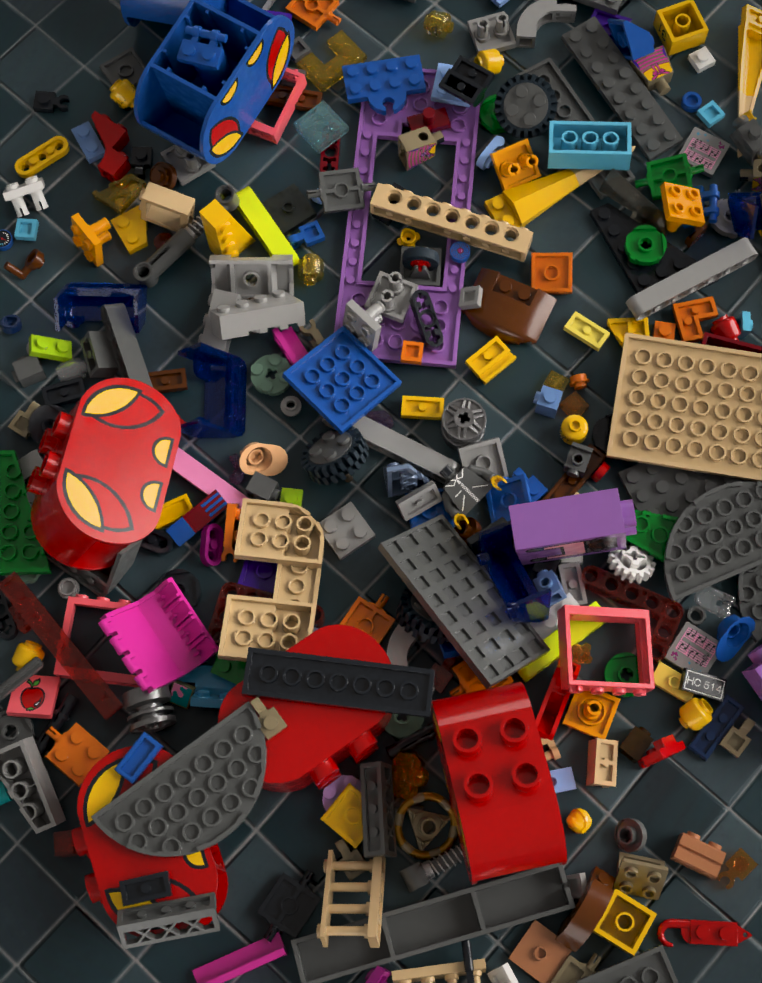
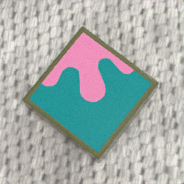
[169,680,196,709]

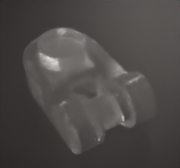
[694,587,736,619]

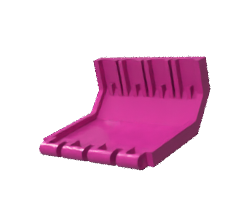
[98,577,219,694]

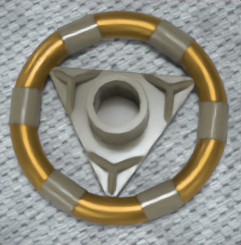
[394,792,458,860]

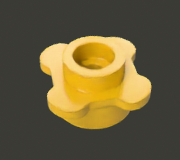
[397,228,420,247]

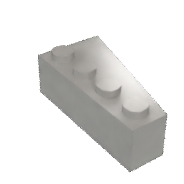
[209,290,306,340]
[0,736,66,834]

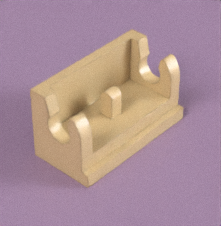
[586,738,618,788]

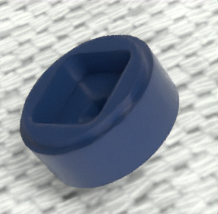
[0,315,22,334]

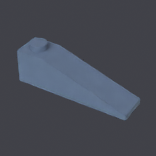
[383,462,430,498]

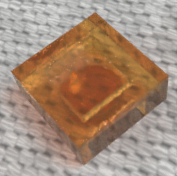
[559,391,590,416]

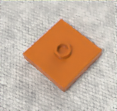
[531,252,573,294]

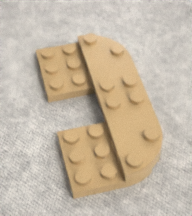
[218,498,324,662]

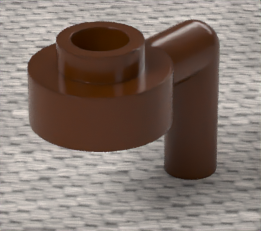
[3,249,45,280]

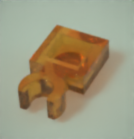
[716,847,758,890]

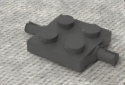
[307,167,376,214]

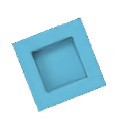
[696,100,725,128]
[14,218,39,241]
[735,311,753,339]

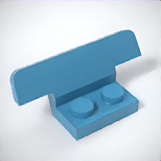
[178,665,236,708]

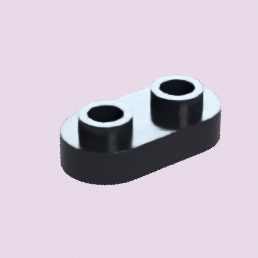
[140,529,173,555]

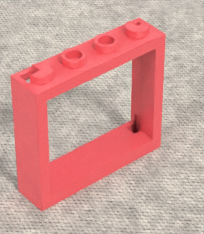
[247,68,307,144]
[53,594,139,688]
[557,605,655,697]

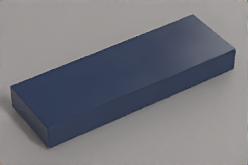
[687,694,745,761]

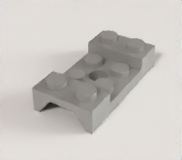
[209,254,294,299]

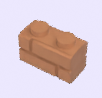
[670,831,726,880]

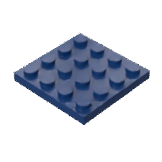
[282,325,402,435]

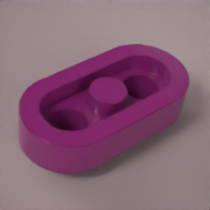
[200,523,224,567]

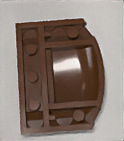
[461,268,557,345]

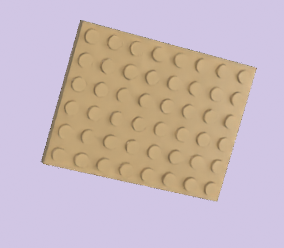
[606,332,762,482]

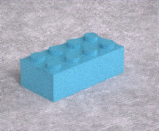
[548,121,632,170]

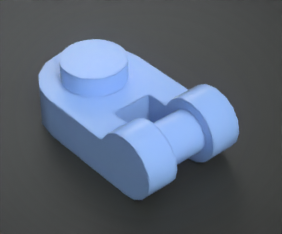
[476,136,505,170]

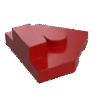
[638,734,686,769]

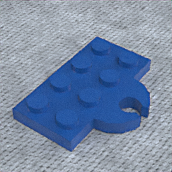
[342,54,426,115]

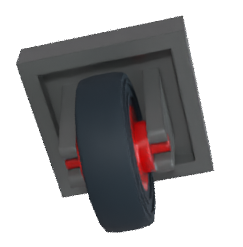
[400,246,442,287]

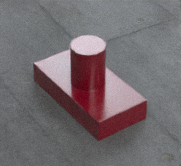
[407,107,451,133]

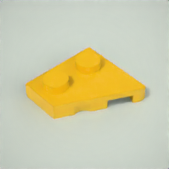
[110,205,148,255]
[607,317,650,348]

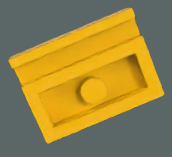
[465,336,517,385]

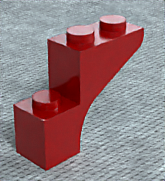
[91,111,131,185]
[535,659,581,741]

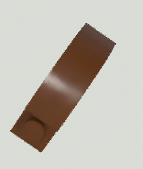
[555,866,616,952]

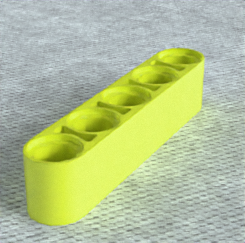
[236,186,300,267]
[517,601,606,683]

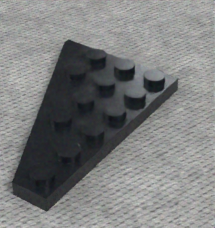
[589,203,719,296]

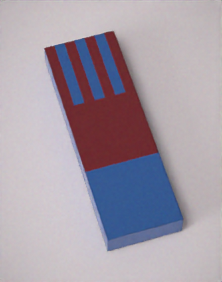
[166,489,227,547]

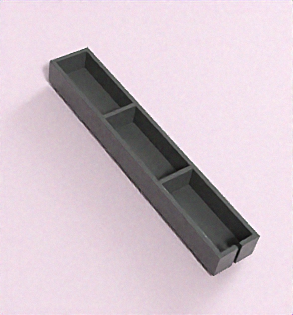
[291,863,576,983]

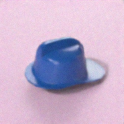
[716,614,755,662]

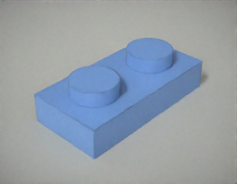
[71,121,105,164]

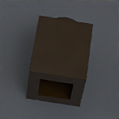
[618,726,654,764]

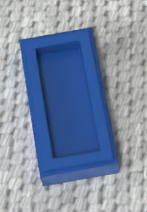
[114,731,164,785]

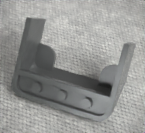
[45,540,142,597]

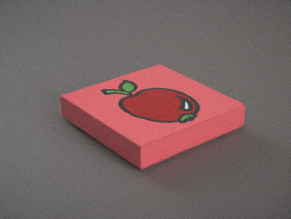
[6,675,61,719]

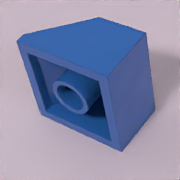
[607,18,655,61]

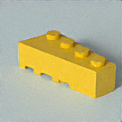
[199,199,256,257]

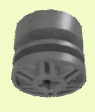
[441,398,487,451]
[122,685,177,734]

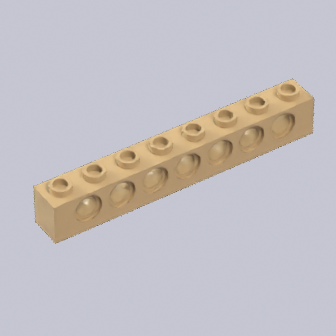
[370,183,533,262]

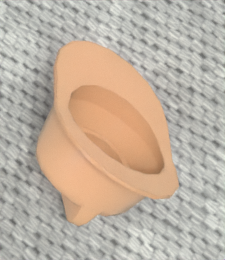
[239,442,288,476]

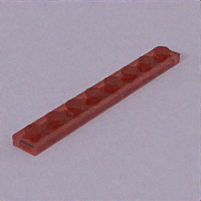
[0,571,124,720]

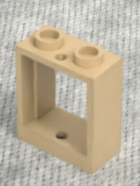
[139,182,195,232]

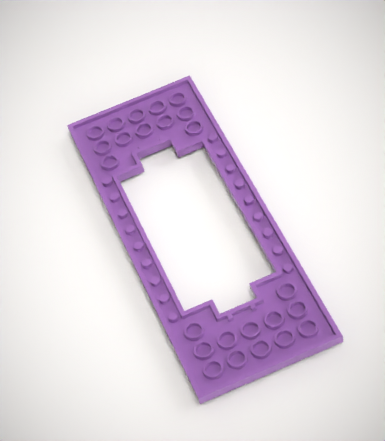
[334,69,480,369]

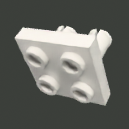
[3,175,49,218]

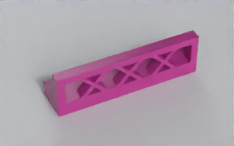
[272,326,308,366]
[192,932,288,983]

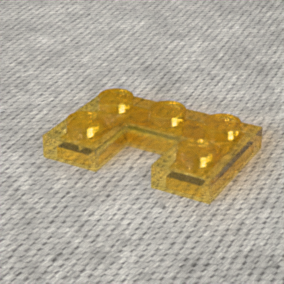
[297,30,367,92]

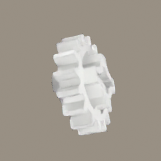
[607,544,656,584]

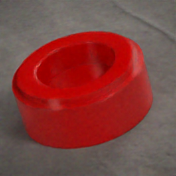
[590,461,610,482]

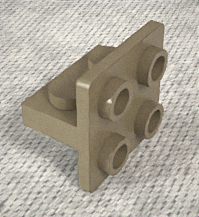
[613,852,668,900]

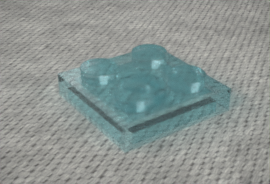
[293,100,349,154]

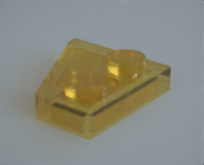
[92,173,147,215]

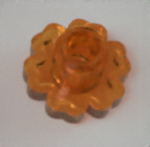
[392,752,429,799]

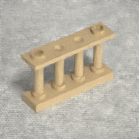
[316,850,386,948]
[391,958,486,983]

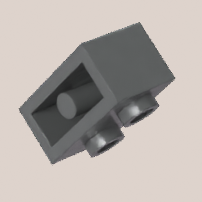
[80,331,119,378]

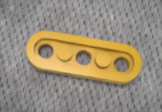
[15,136,70,178]

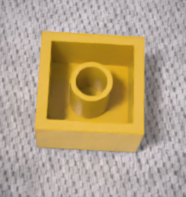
[653,0,709,56]
[593,888,657,956]

